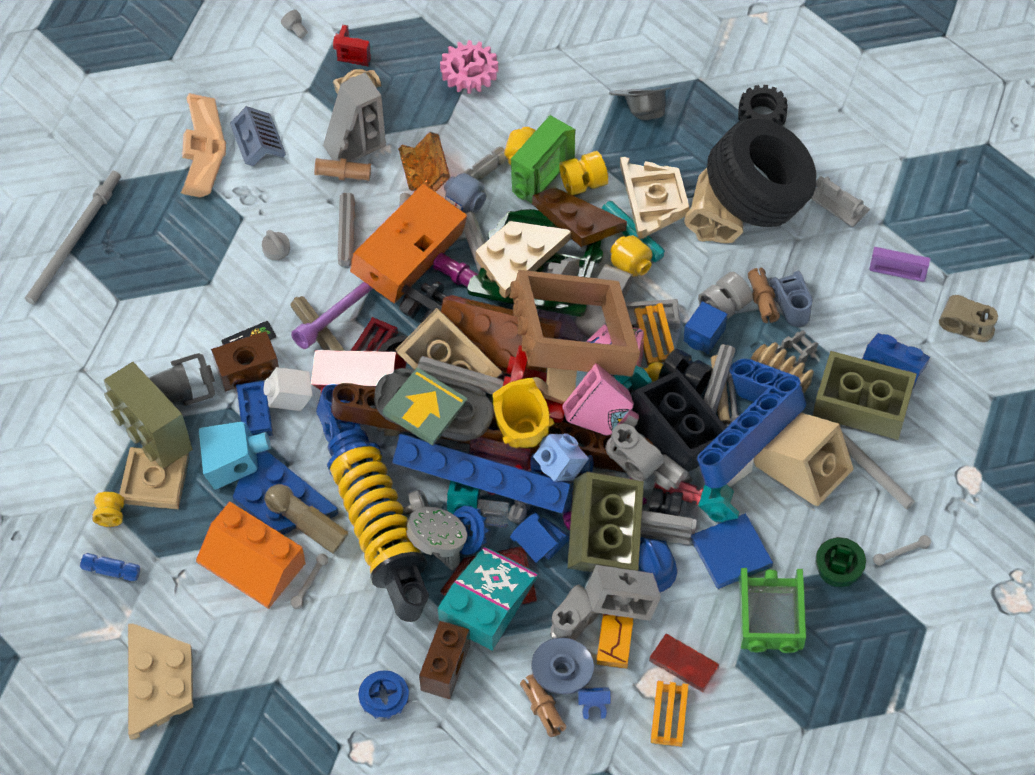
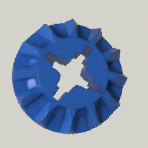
[453,506,489,555]
[358,670,409,719]

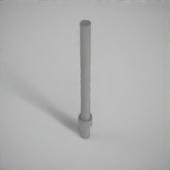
[25,171,121,304]

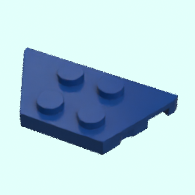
[233,451,338,535]

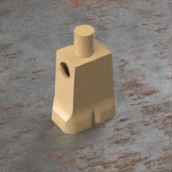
[684,168,743,243]

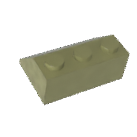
[567,472,644,572]

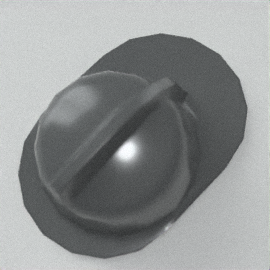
[609,87,671,120]

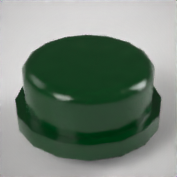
[815,537,866,588]

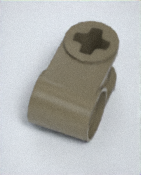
[939,295,998,342]

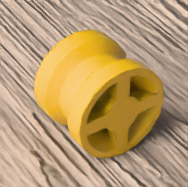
[92,492,125,527]

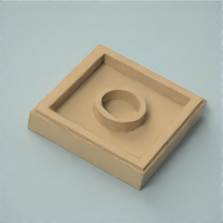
[119,447,190,509]

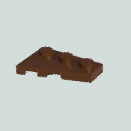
[532,187,627,247]

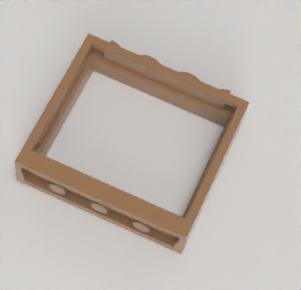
[509,270,640,376]

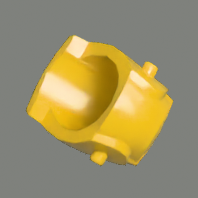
[493,378,554,448]

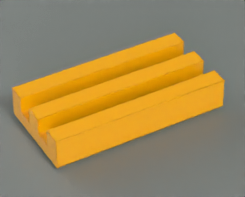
[634,303,674,366]
[650,680,689,747]

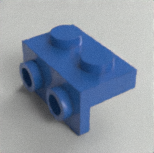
[862,333,930,391]

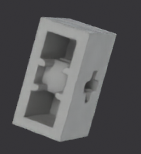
[586,565,661,621]

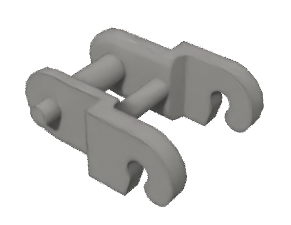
[776,330,818,367]

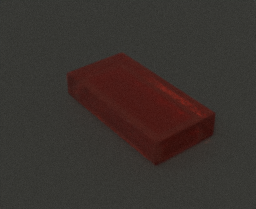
[649,633,720,693]

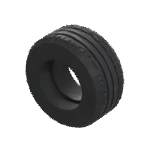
[707,118,816,227]

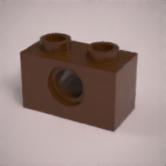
[211,331,279,392]
[419,621,470,699]

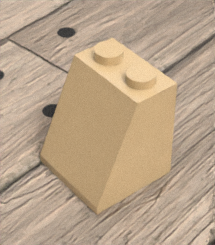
[754,413,854,506]

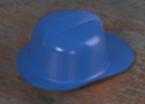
[638,537,677,592]

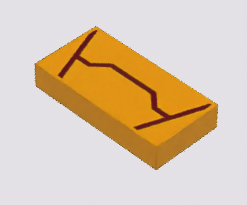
[596,614,634,669]

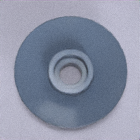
[531,638,594,695]

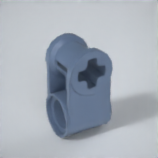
[770,270,813,327]

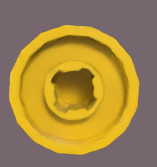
[559,151,608,196]

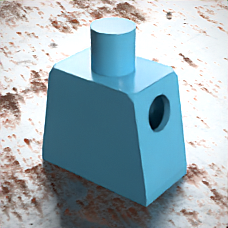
[199,422,271,490]

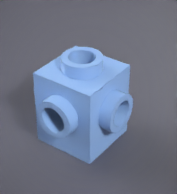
[533,434,589,482]

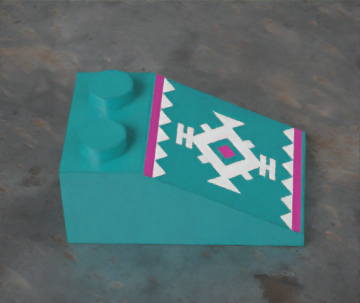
[438,547,538,651]

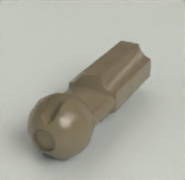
[264,484,348,554]

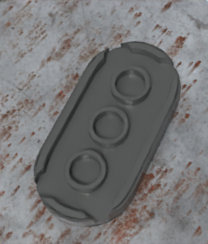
[374,368,494,441]

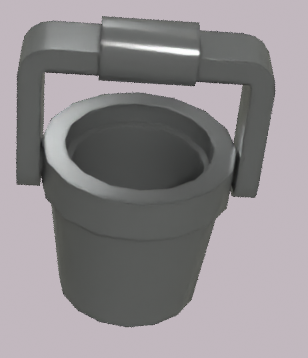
[149,353,215,406]

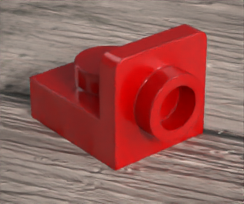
[333,25,371,67]

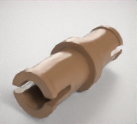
[314,158,371,181]
[747,268,780,323]
[520,674,566,737]

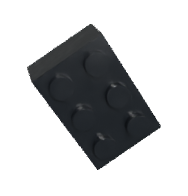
[631,370,727,472]

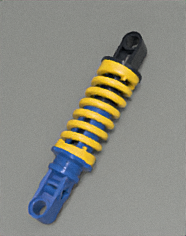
[316,384,429,622]

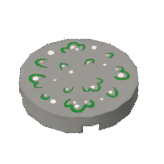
[406,507,467,557]

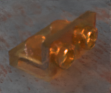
[398,132,450,192]

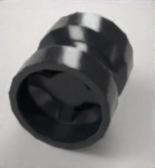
[649,488,683,516]

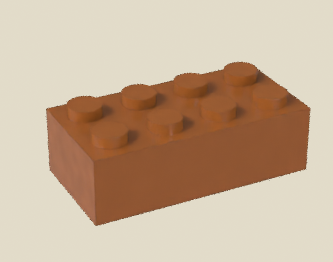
[441,295,562,375]

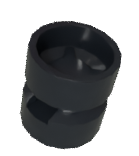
[658,348,713,395]

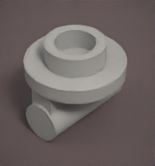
[653,455,688,490]

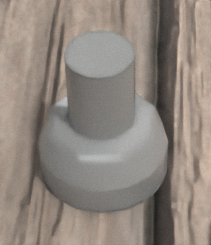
[281,10,308,38]

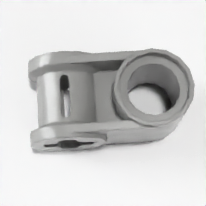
[606,424,664,481]
[550,584,600,640]

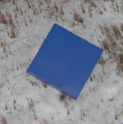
[691,513,773,590]

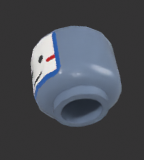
[444,173,487,213]

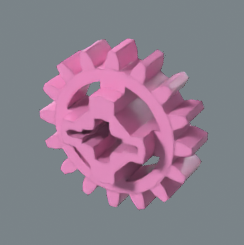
[440,40,498,94]

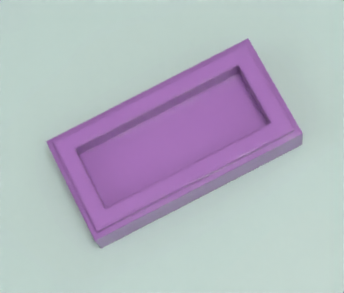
[869,246,930,282]

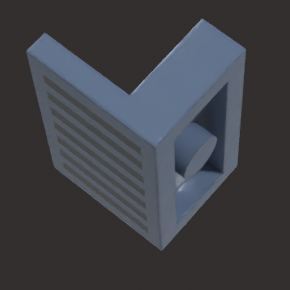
[230,106,286,166]

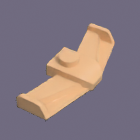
[181,93,226,197]

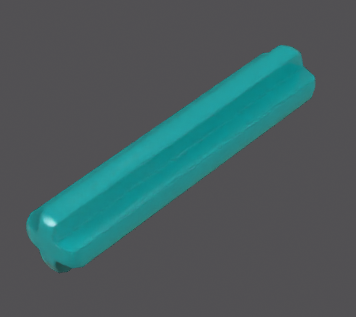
[602,201,665,262]

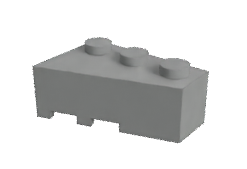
[323,72,386,162]

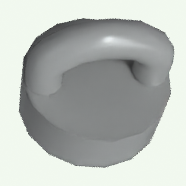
[262,230,290,260]
[402,490,430,515]

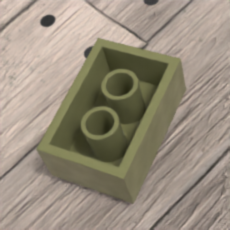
[813,351,917,440]
[104,362,193,469]

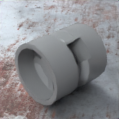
[698,272,753,319]

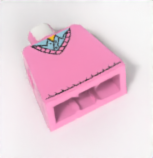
[562,363,639,436]

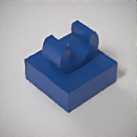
[578,687,611,719]

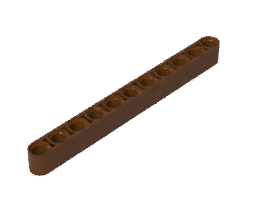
[331,382,653,473]

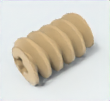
[751,342,814,393]

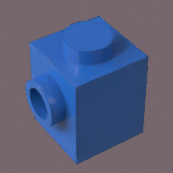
[683,301,727,354]

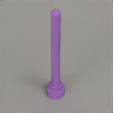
[291,282,373,349]

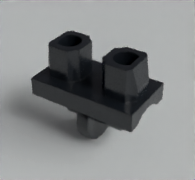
[398,281,448,323]

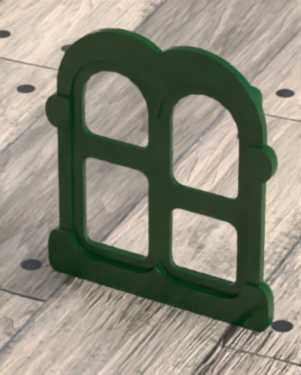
[467,209,603,317]

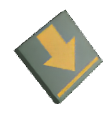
[383,367,467,446]

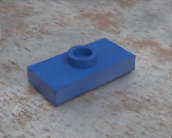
[236,381,273,436]

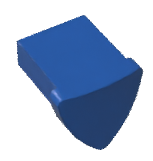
[510,513,561,563]

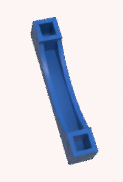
[392,434,574,514]

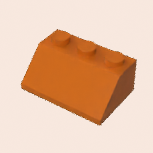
[196,502,306,609]

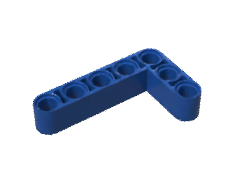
[697,359,806,488]

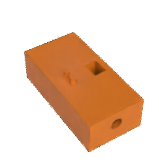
[350,184,467,304]

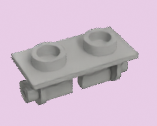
[811,176,870,227]

